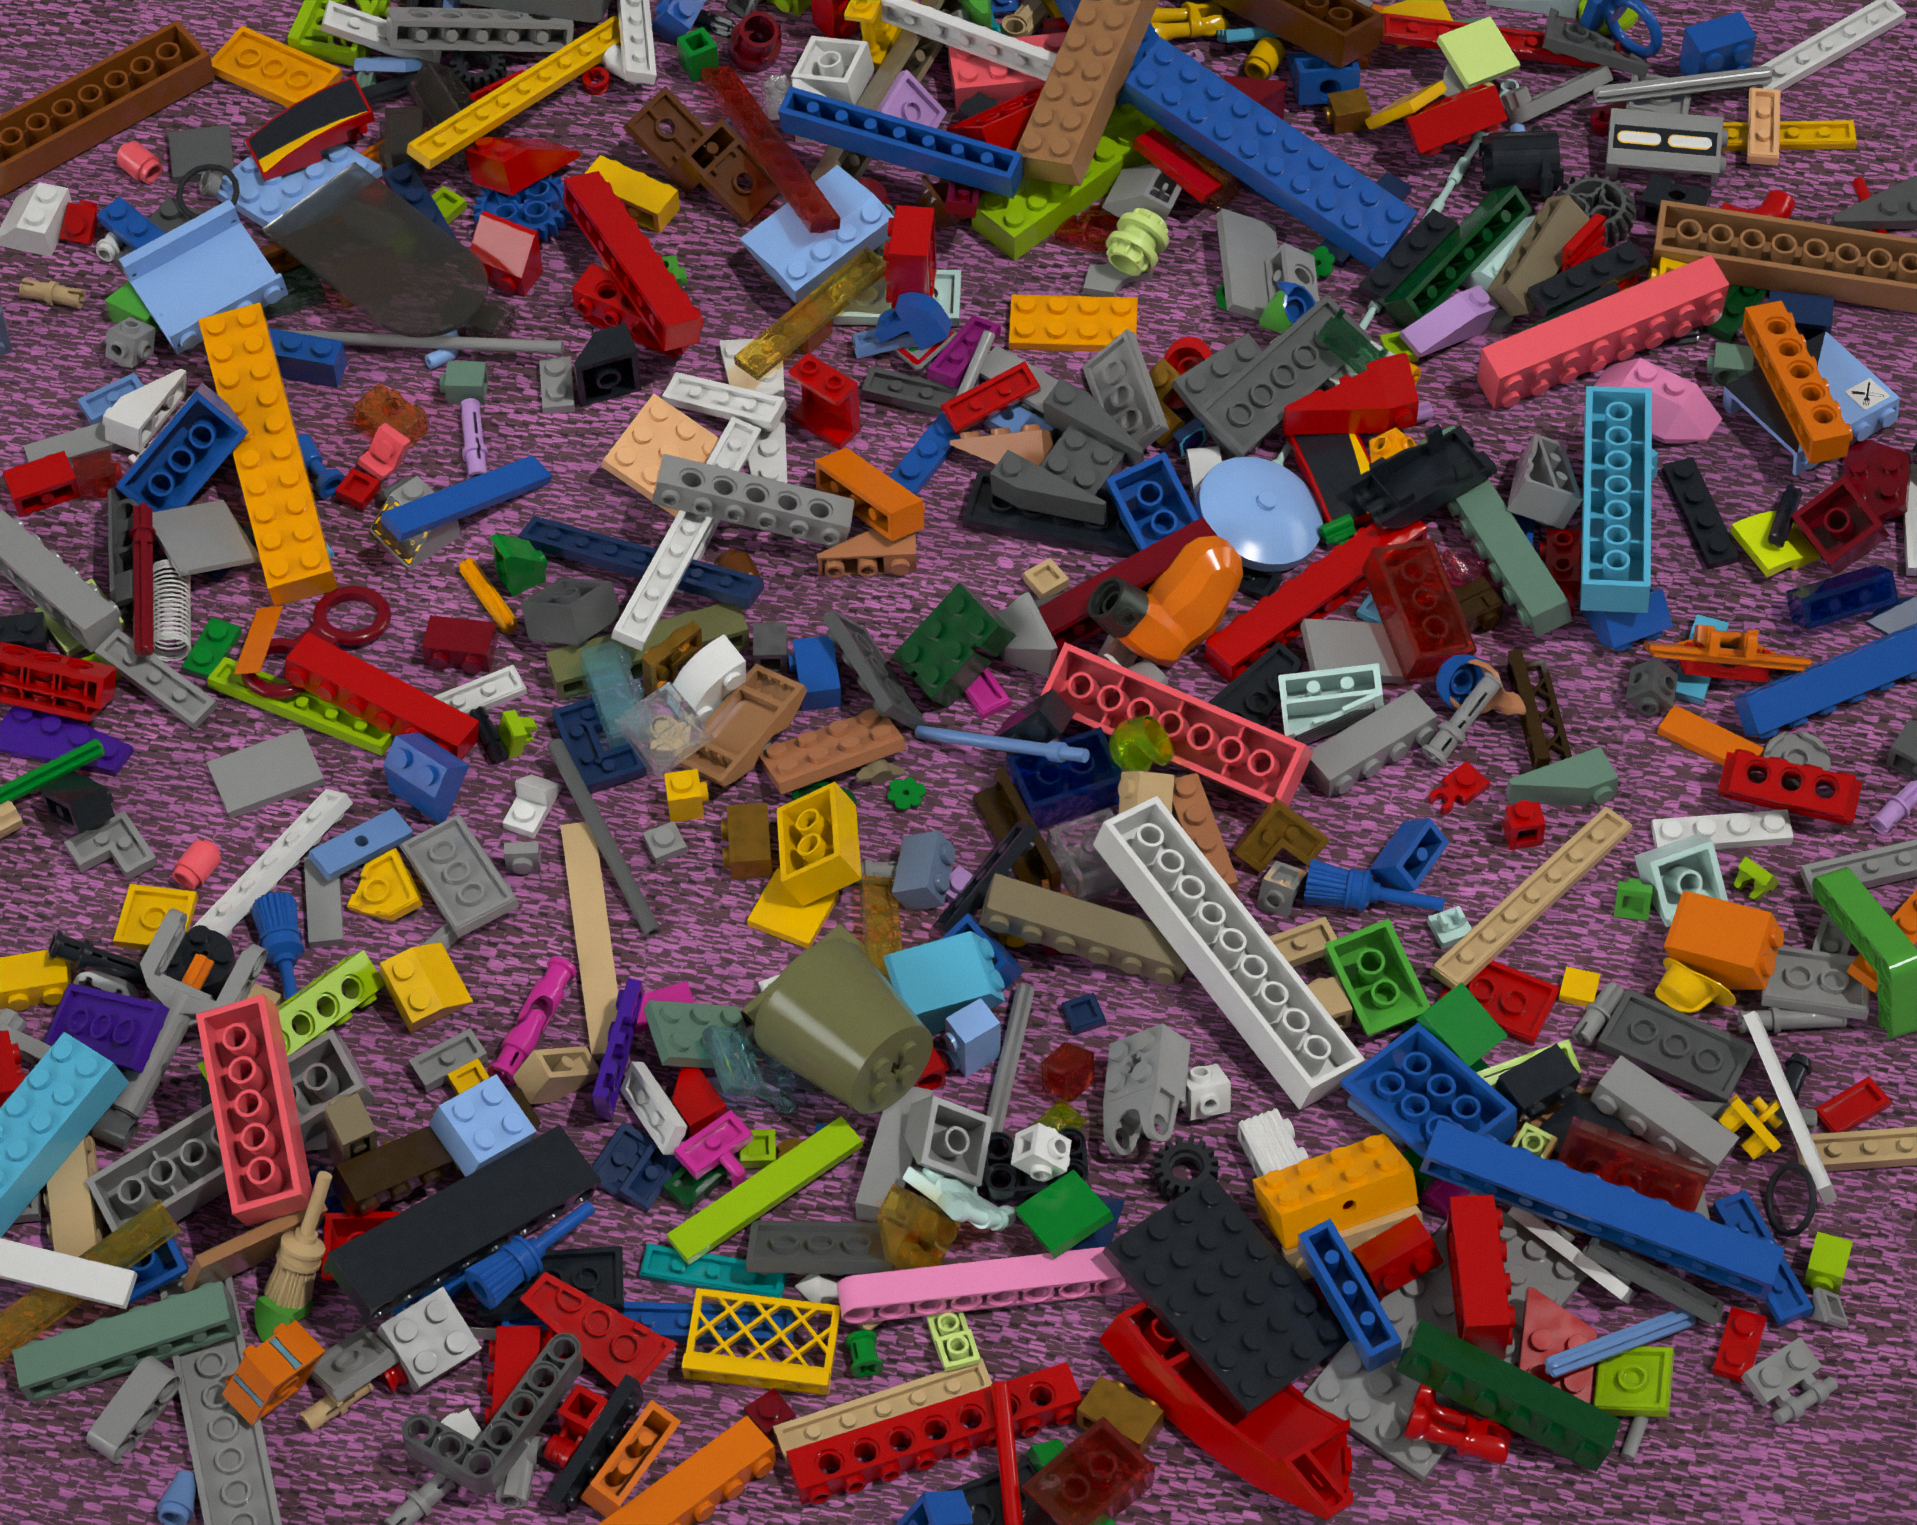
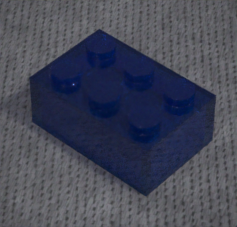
[1006,727,1122,830]

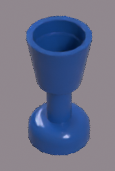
[298,434,346,499]

